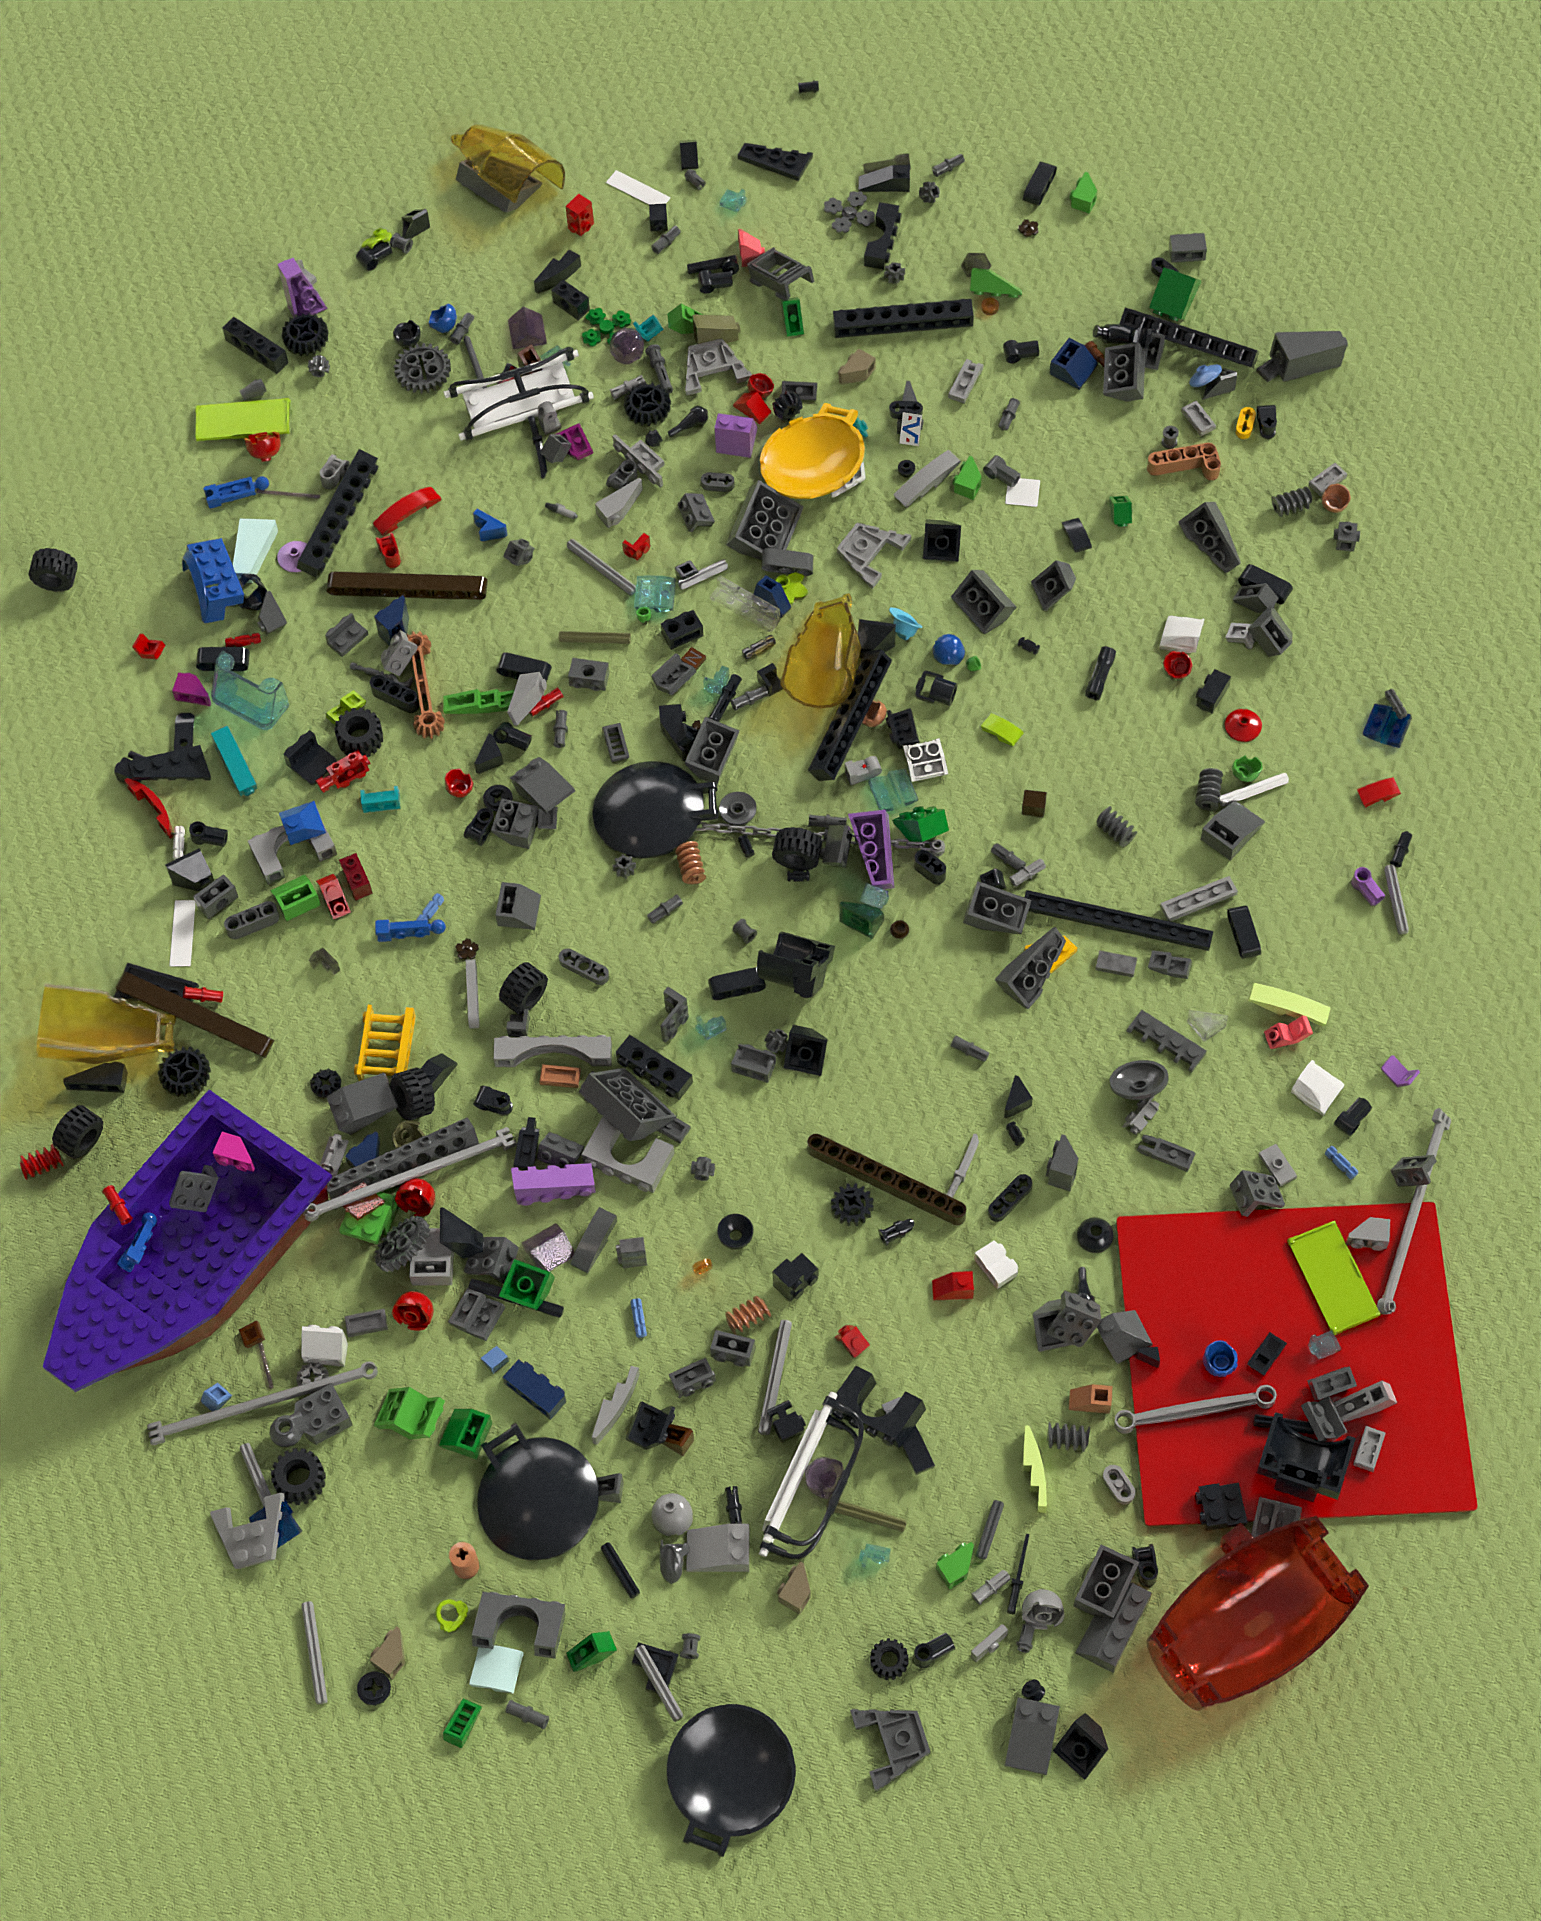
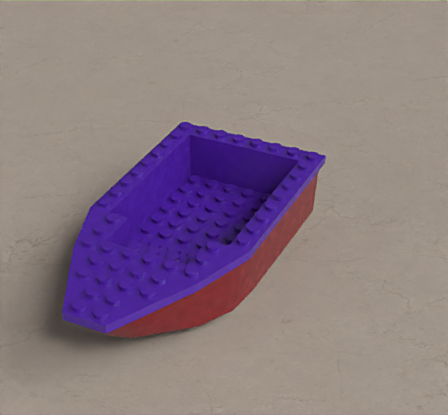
[43,1090,332,1392]

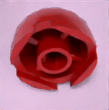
[244,432,281,462]
[395,1178,436,1217]
[392,1291,434,1331]

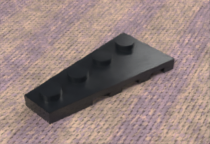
[738,143,813,181]
[128,745,211,780]
[114,962,199,1002]

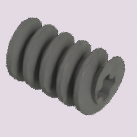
[1271,486,1312,518]
[1195,768,1223,811]
[1096,806,1137,847]
[1047,1422,1090,1452]

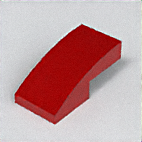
[1357,777,1401,808]

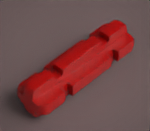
[225,633,261,647]

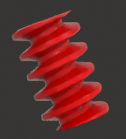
[20,1144,64,1180]

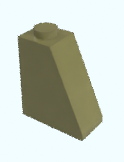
[692,314,741,344]

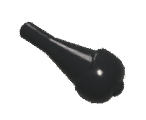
[668,406,708,437]
[1075,1267,1095,1302]

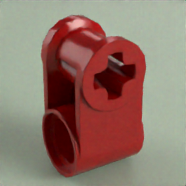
[375,532,401,568]

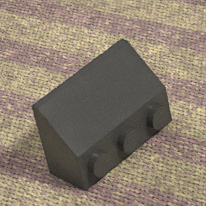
[1103,342,1145,402]
[951,570,1017,634]
[685,717,740,785]
[1074,1544,1139,1619]

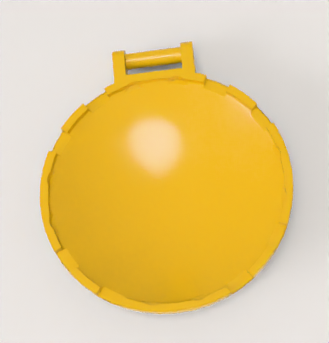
[760,403,865,499]

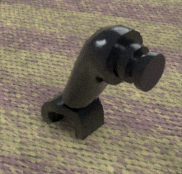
[1093,324,1153,349]

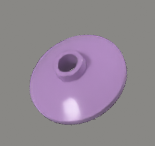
[277,541,307,572]

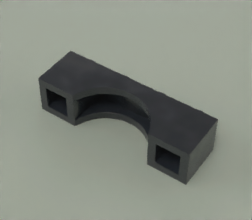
[864,202,902,270]

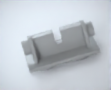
[1122,1096,1159,1135]
[319,1134,349,1176]

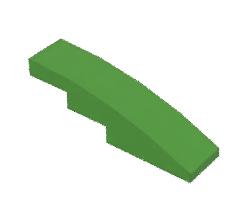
[443,689,514,714]

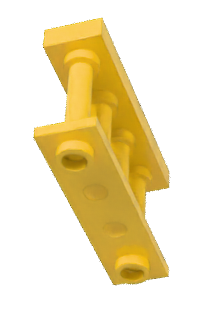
[354,1004,416,1081]

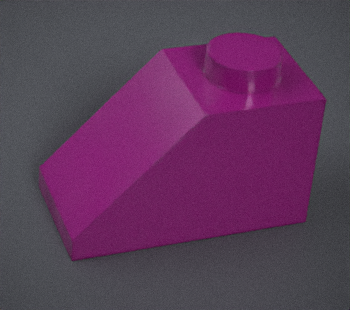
[172,672,211,706]

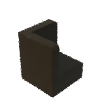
[1022,790,1047,818]

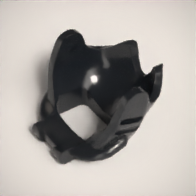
[237,573,267,610]

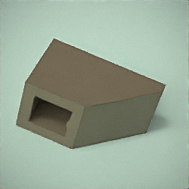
[838,349,876,384]
[777,1561,811,1615]
[370,1626,405,1680]

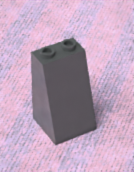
[1269,331,1348,382]

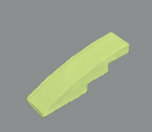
[1248,983,1330,1027]
[1023,1425,1047,1513]

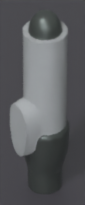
[545,502,578,519]

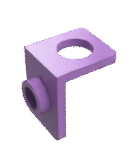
[1381,1055,1420,1087]

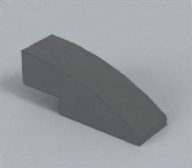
[570,1207,617,1273]

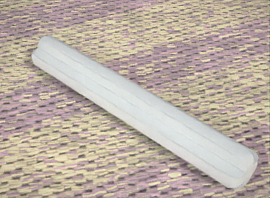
[1219,773,1289,806]

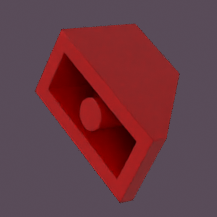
[932,1271,974,1300]

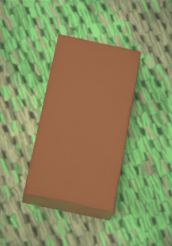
[540,1064,581,1088]

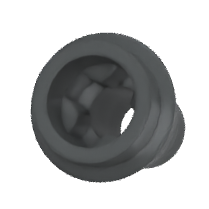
[239,379,267,400]

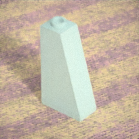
[233,519,278,583]

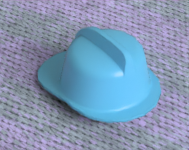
[889,607,923,640]

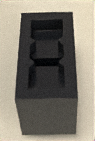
[661,610,704,650]

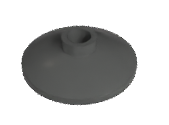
[719,792,757,825]

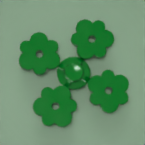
[582,308,631,349]

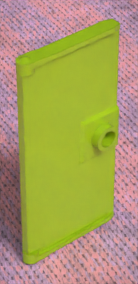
[195,398,291,442]
[1287,1221,1380,1336]

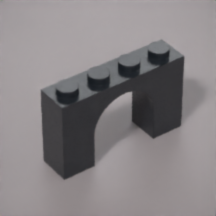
[832,1366,926,1448]

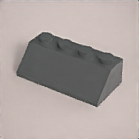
[1075,1583,1152,1673]

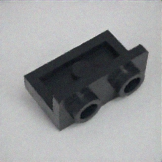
[886,708,920,749]

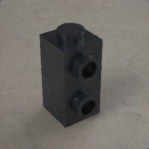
[1195,669,1231,714]

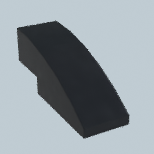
[534,250,581,293]

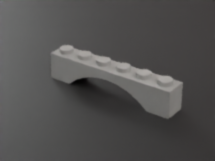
[494,1035,612,1067]

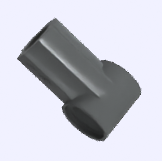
[983,455,1021,487]

